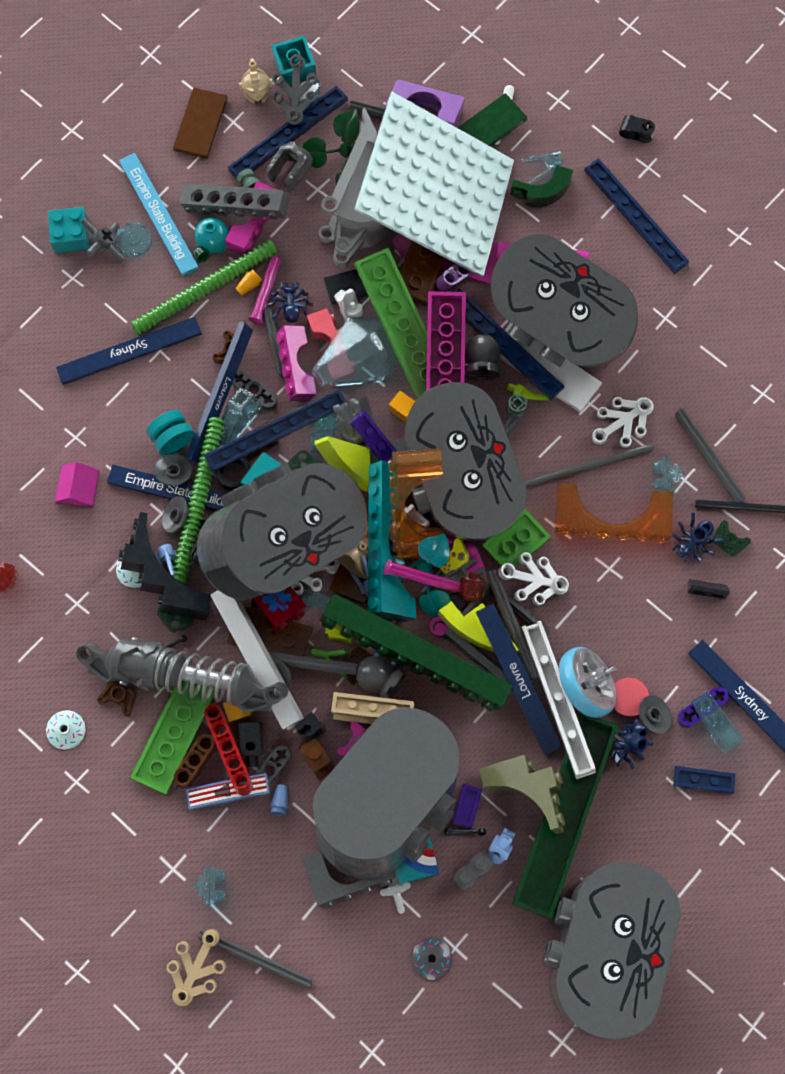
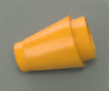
[235,269,262,296]

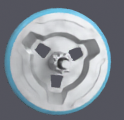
[559,647,617,718]

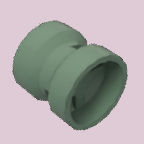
[237,169,260,188]
[507,394,527,418]

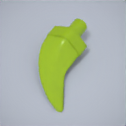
[507,383,557,400]

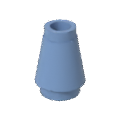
[269,785,289,816]

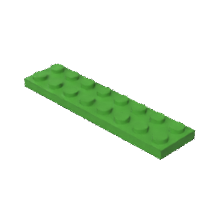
[354,248,427,399]

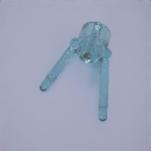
[521,151,563,185]

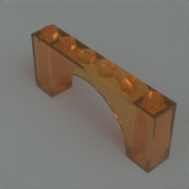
[388,448,443,559]
[554,483,673,543]

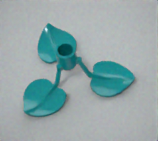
[391,533,451,618]

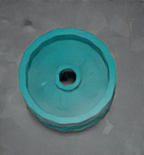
[146,410,195,456]

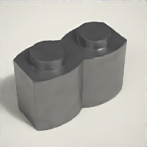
[452,852,493,892]

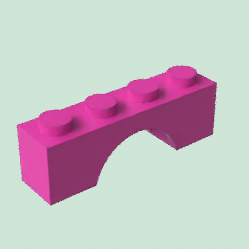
[225,181,277,255]
[276,325,317,402]

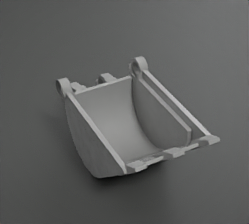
[318,108,390,267]

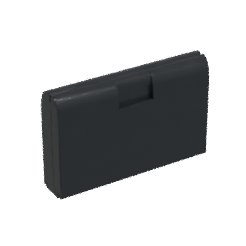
[324,269,368,305]

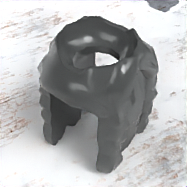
[266,141,313,192]
[333,396,377,445]

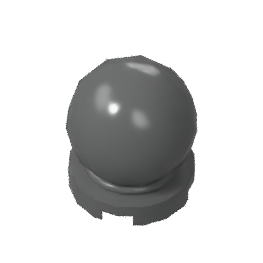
[464,335,501,380]
[356,656,407,699]

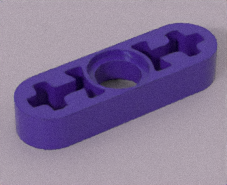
[677,687,729,728]

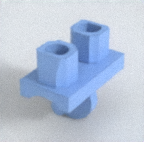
[488,828,515,864]

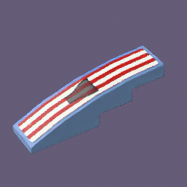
[186,773,270,810]

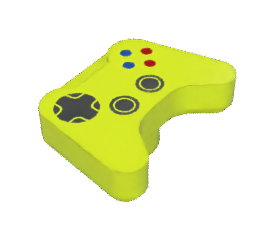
[439,538,469,574]

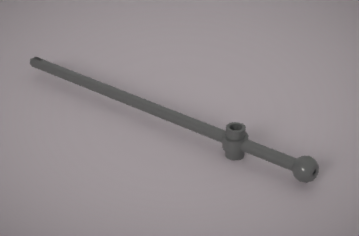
[524,444,654,488]

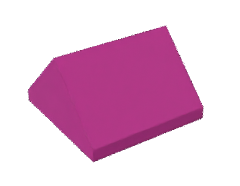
[55,462,99,507]

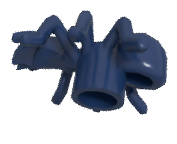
[268,282,313,323]
[671,512,723,563]
[610,720,653,769]

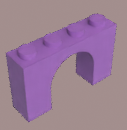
[384,79,465,127]

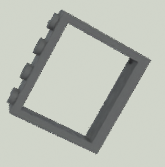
[444,583,550,682]

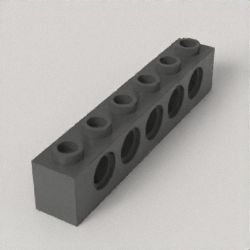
[179,184,290,220]

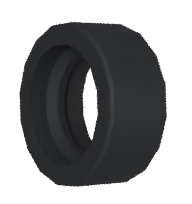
[215,457,251,492]

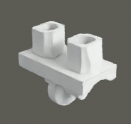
[334,288,363,325]

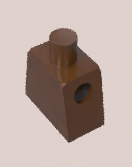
[299,738,334,781]

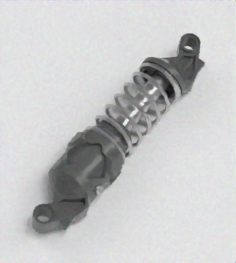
[76,637,288,712]

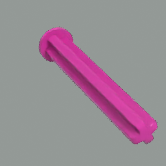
[248,256,281,325]
[384,560,460,592]

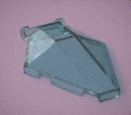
[312,317,398,386]

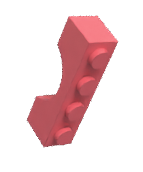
[307,308,356,387]

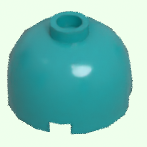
[194,217,230,255]

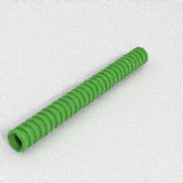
[131,240,277,335]
[173,417,226,585]

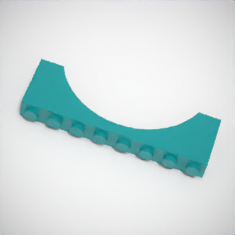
[368,461,416,622]

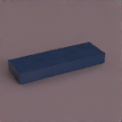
[673,766,735,794]

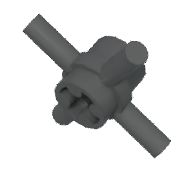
[80,217,125,262]

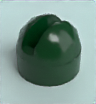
[193,246,209,263]

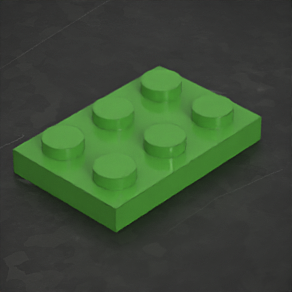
[482,509,551,574]

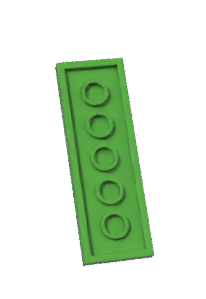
[130,681,215,795]

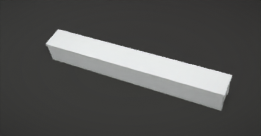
[211,591,304,730]
[522,621,596,779]

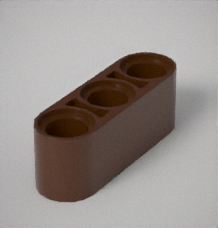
[174,734,217,788]

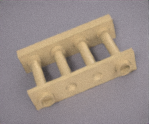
[331,692,414,725]

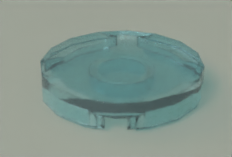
[116,222,152,257]

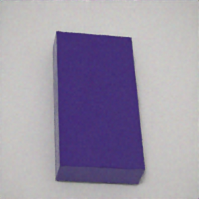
[452,784,483,829]

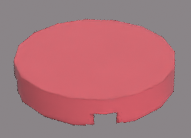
[613,677,649,717]

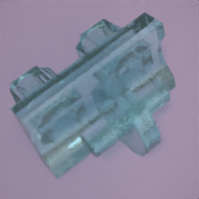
[652,456,685,494]
[192,866,225,905]

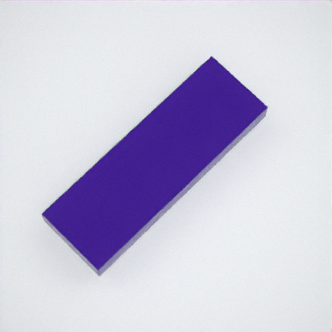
[349,411,399,463]

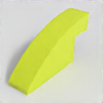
[315,436,370,492]
[438,601,519,653]

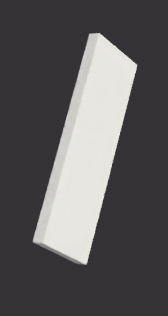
[500,323,602,413]

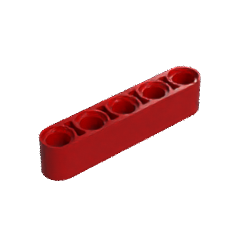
[204,704,253,796]

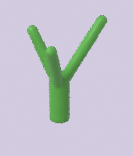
[311,648,350,679]

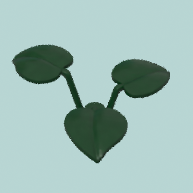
[302,109,359,185]

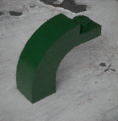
[510,165,573,207]

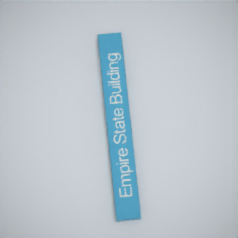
[119,153,199,276]

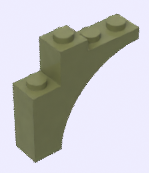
[479,755,565,834]

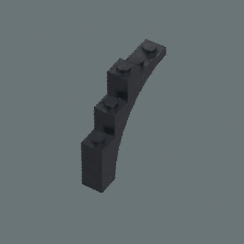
[118,512,211,621]

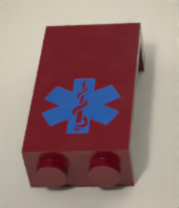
[252,586,306,634]

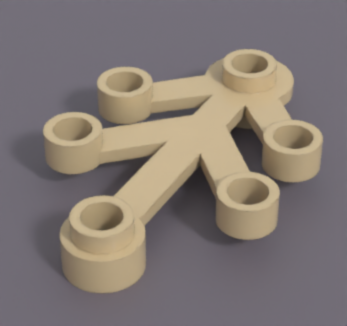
[167,929,226,1006]

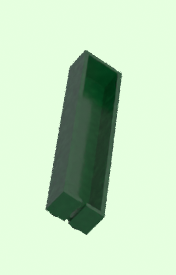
[319,594,513,712]
[511,712,619,920]

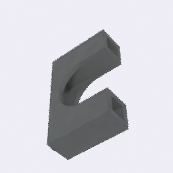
[302,851,395,909]

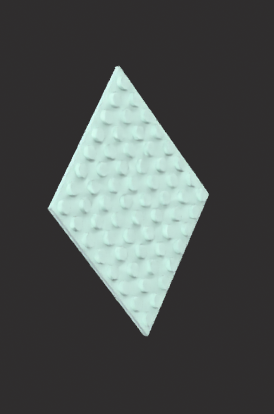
[354,92,514,277]

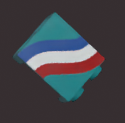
[396,837,439,885]

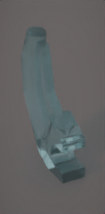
[298,589,330,612]

